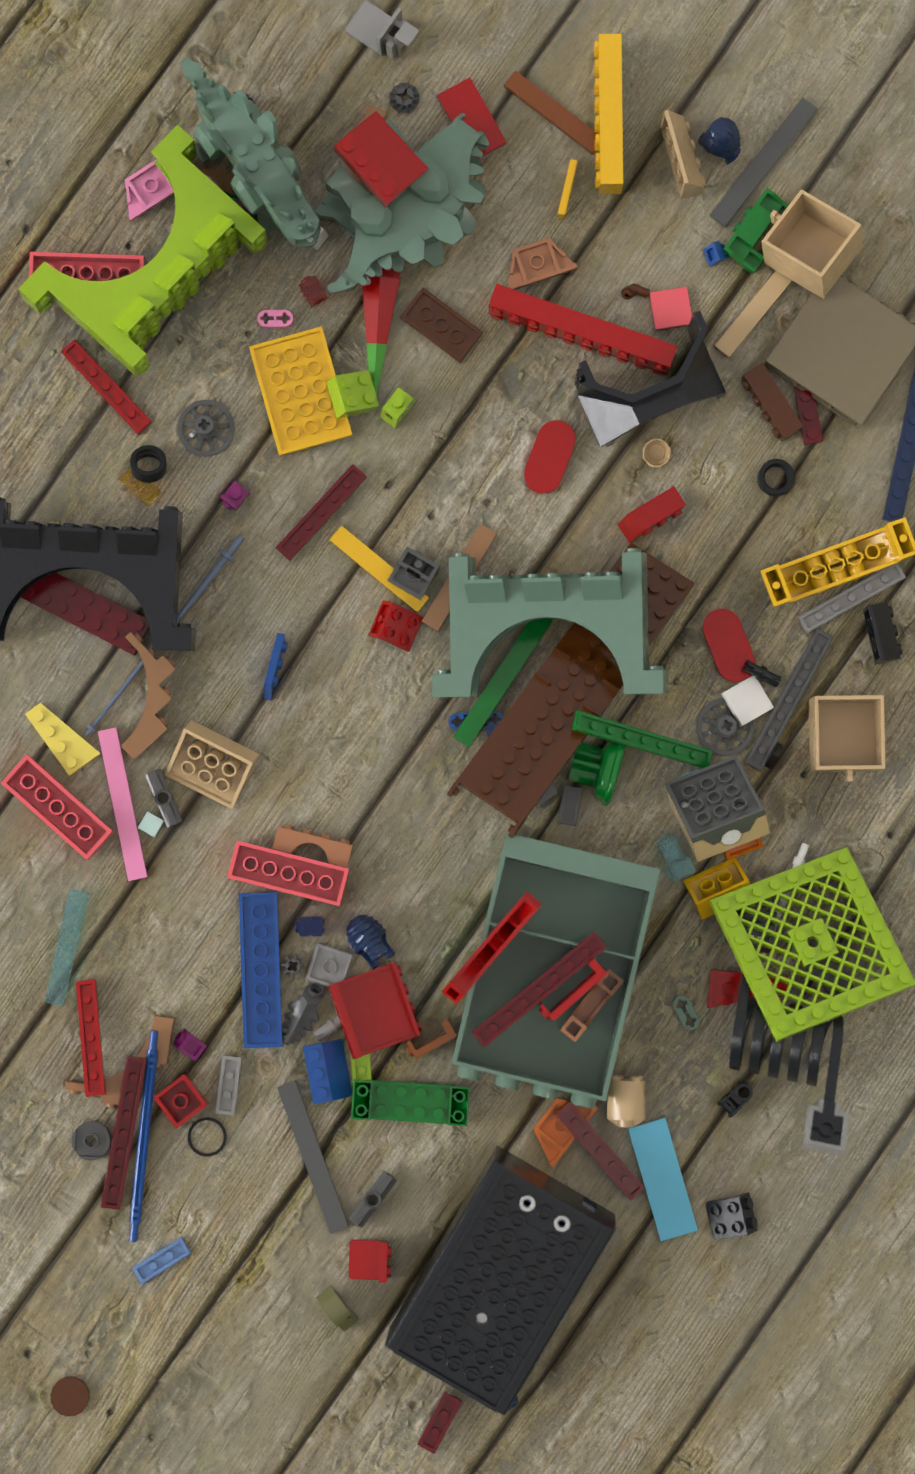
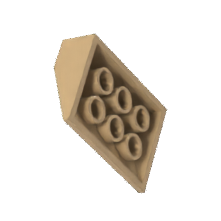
[660,110,706,199]
[165,720,259,809]

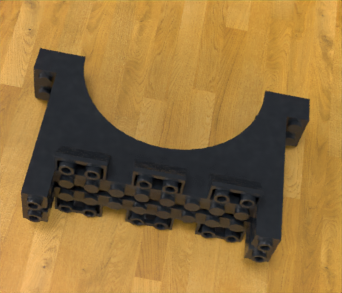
[0,497,196,651]

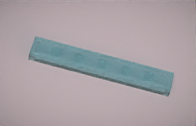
[44,889,89,1006]

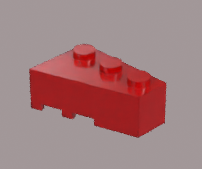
[617,486,686,543]

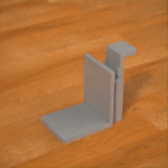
[345,0,419,59]

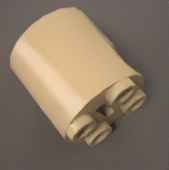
[607,1075,646,1127]

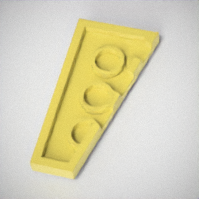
[25,703,101,776]

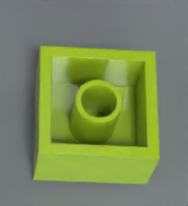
[327,370,379,419]

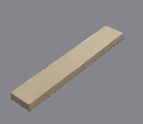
[714,271,792,359]

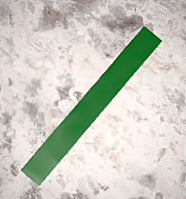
[453,618,553,748]
[572,711,713,769]

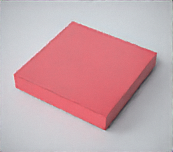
[649,287,692,331]

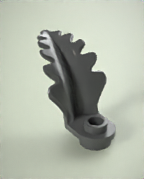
[282,982,324,1045]

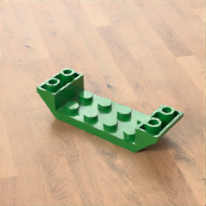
[351,1080,470,1126]

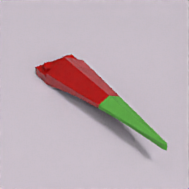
[362,267,400,396]

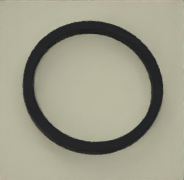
[188,1117,227,1157]

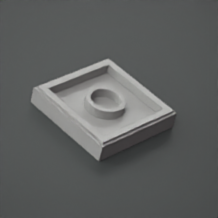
[305,943,354,987]

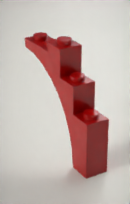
[441,892,542,1005]

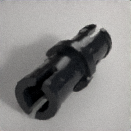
[742,660,781,687]

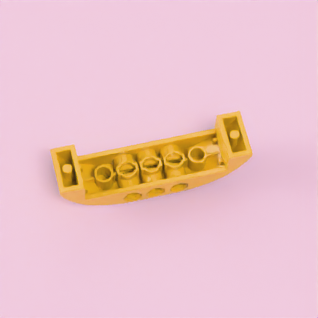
[760,517,915,607]

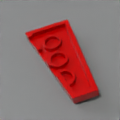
[707,969,788,1008]

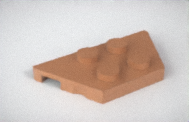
[508,238,578,290]

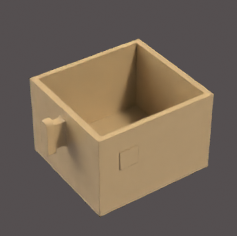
[761,189,863,299]
[808,695,886,782]

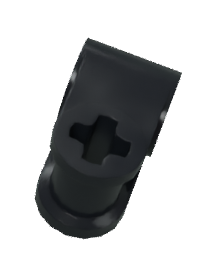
[717,1082,753,1118]

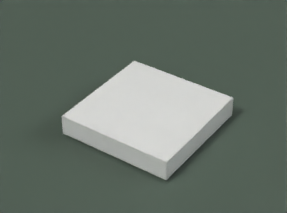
[721,676,774,727]

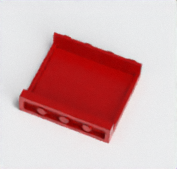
[538,958,607,1021]
[328,962,422,1059]

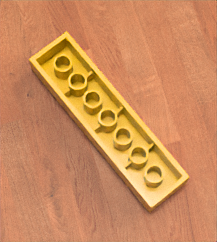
[593,34,623,194]

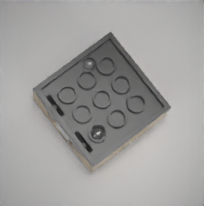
[665,755,770,862]

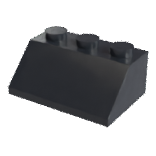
[862,602,902,665]

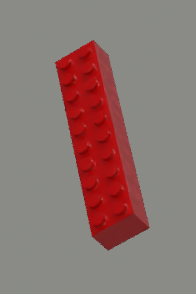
[489,284,677,376]

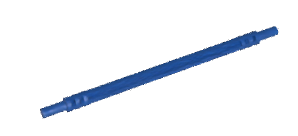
[129,1030,158,1242]

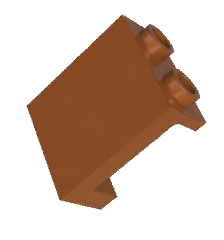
[406,1018,457,1059]

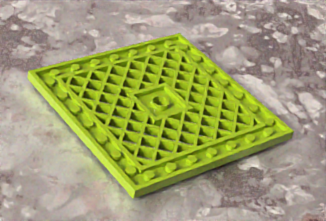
[709,847,915,1042]

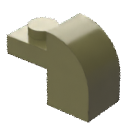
[316,1285,359,1332]

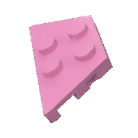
[125,159,174,222]

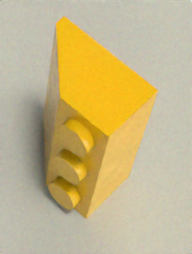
[683,857,750,920]

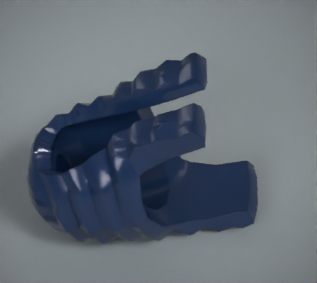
[698,117,741,164]
[346,915,395,970]

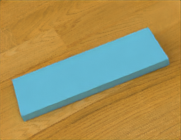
[628,1117,698,1241]

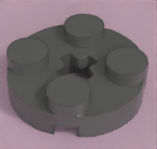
[72,1121,111,1161]

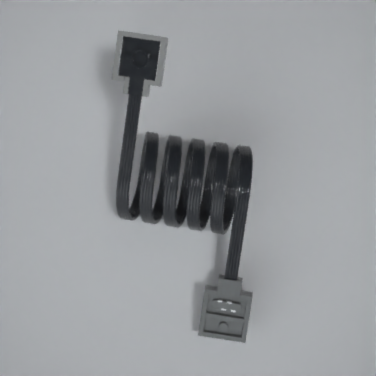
[729,907,849,1156]

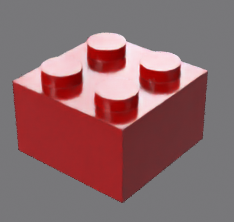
[153,1073,210,1129]

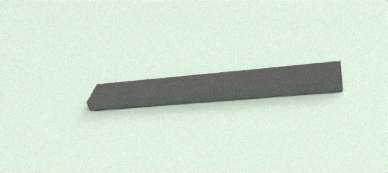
[710,98,818,227]
[744,628,834,772]
[277,1080,349,1234]

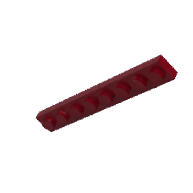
[472,932,607,1048]
[101,1056,146,1210]

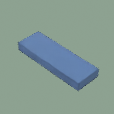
[132,1236,192,1284]

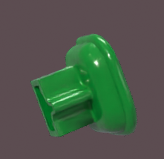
[568,741,626,806]

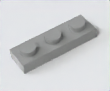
[215,1055,242,1116]

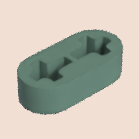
[672,995,699,1030]

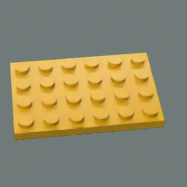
[249,326,353,456]

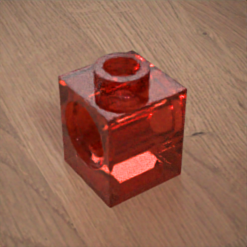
[299,275,328,308]

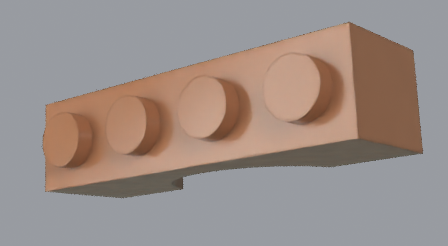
[272,824,353,868]
[559,968,624,1042]

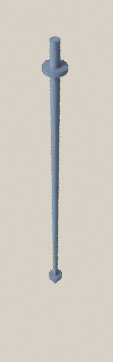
[85,534,245,736]

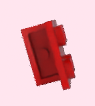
[349,1240,392,1283]

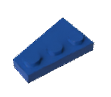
[264,633,288,701]

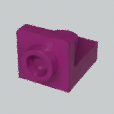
[220,481,250,511]
[173,1029,207,1061]

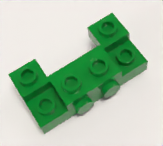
[723,188,789,275]

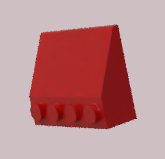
[334,111,429,208]

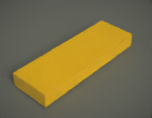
[557,159,577,220]

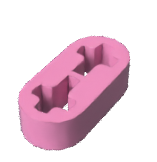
[257,310,294,329]

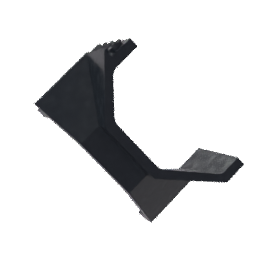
[574,311,726,447]

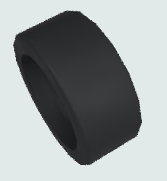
[130,445,167,483]
[757,459,795,497]

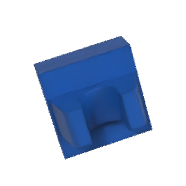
[703,241,728,267]

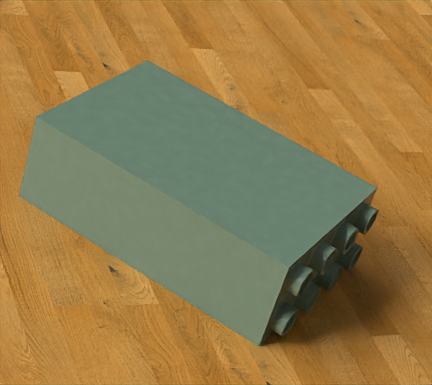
[451,833,660,1109]

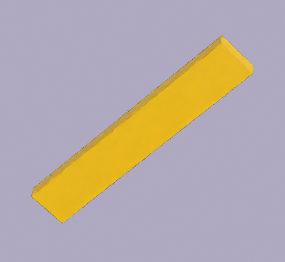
[329,525,430,613]

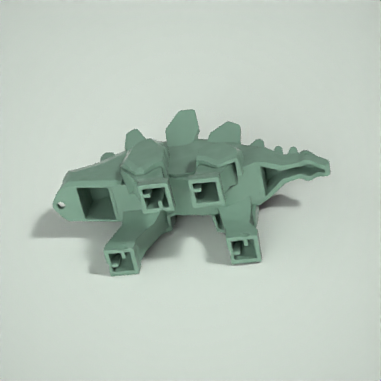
[179,57,321,247]
[315,113,489,294]

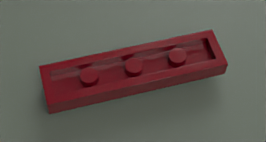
[793,385,823,445]

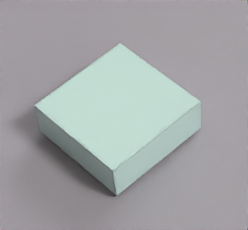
[138,811,164,837]

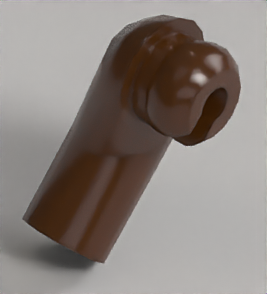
[621,283,650,300]

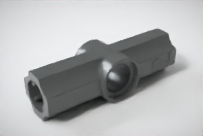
[145,769,183,828]
[349,1171,397,1228]

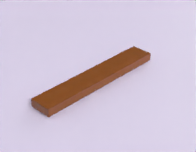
[504,71,598,155]

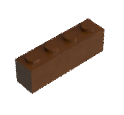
[741,362,804,442]

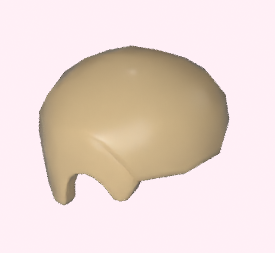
[643,438,671,467]

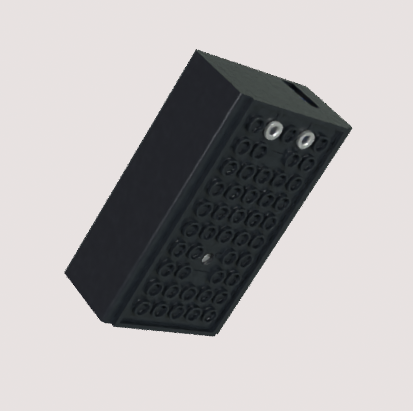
[385,1146,616,1415]

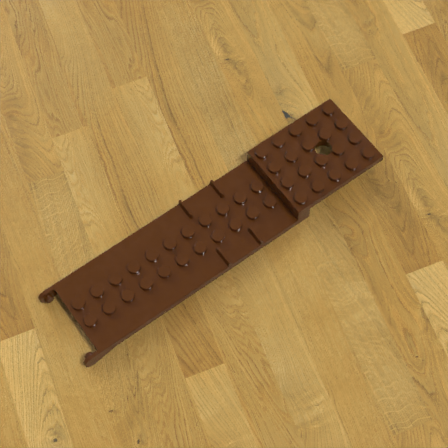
[447,543,695,838]

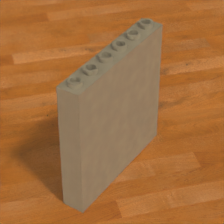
[764,275,915,429]

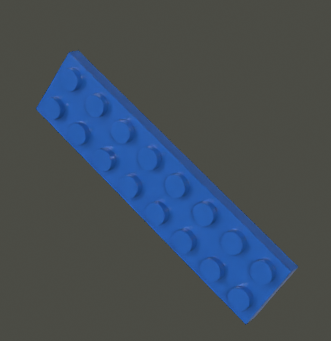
[239,892,283,1048]

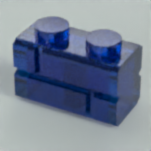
[295,917,325,937]

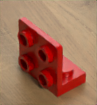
[368,600,423,652]

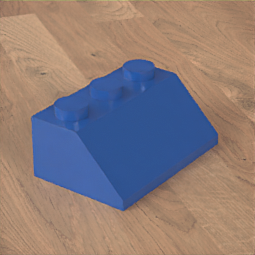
[303,1039,353,1105]

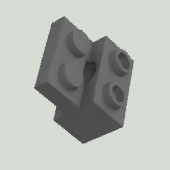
[387,547,440,601]

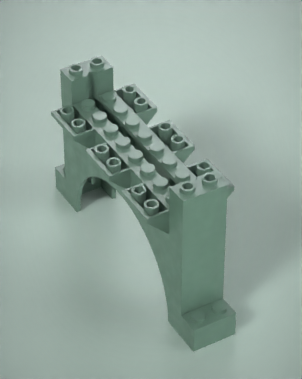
[432,548,669,697]

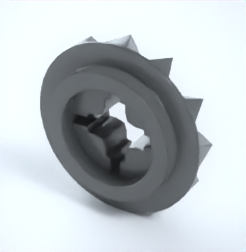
[389,82,420,113]

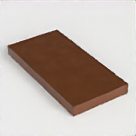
[400,288,483,363]

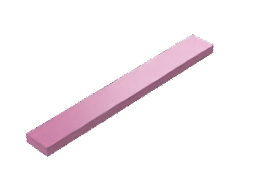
[98,727,148,881]

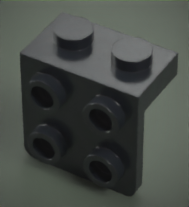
[706,1192,758,1240]

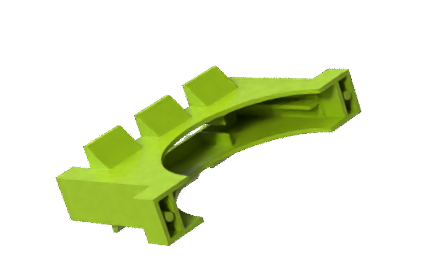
[18,125,267,377]

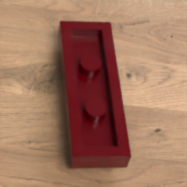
[417,1391,462,1454]

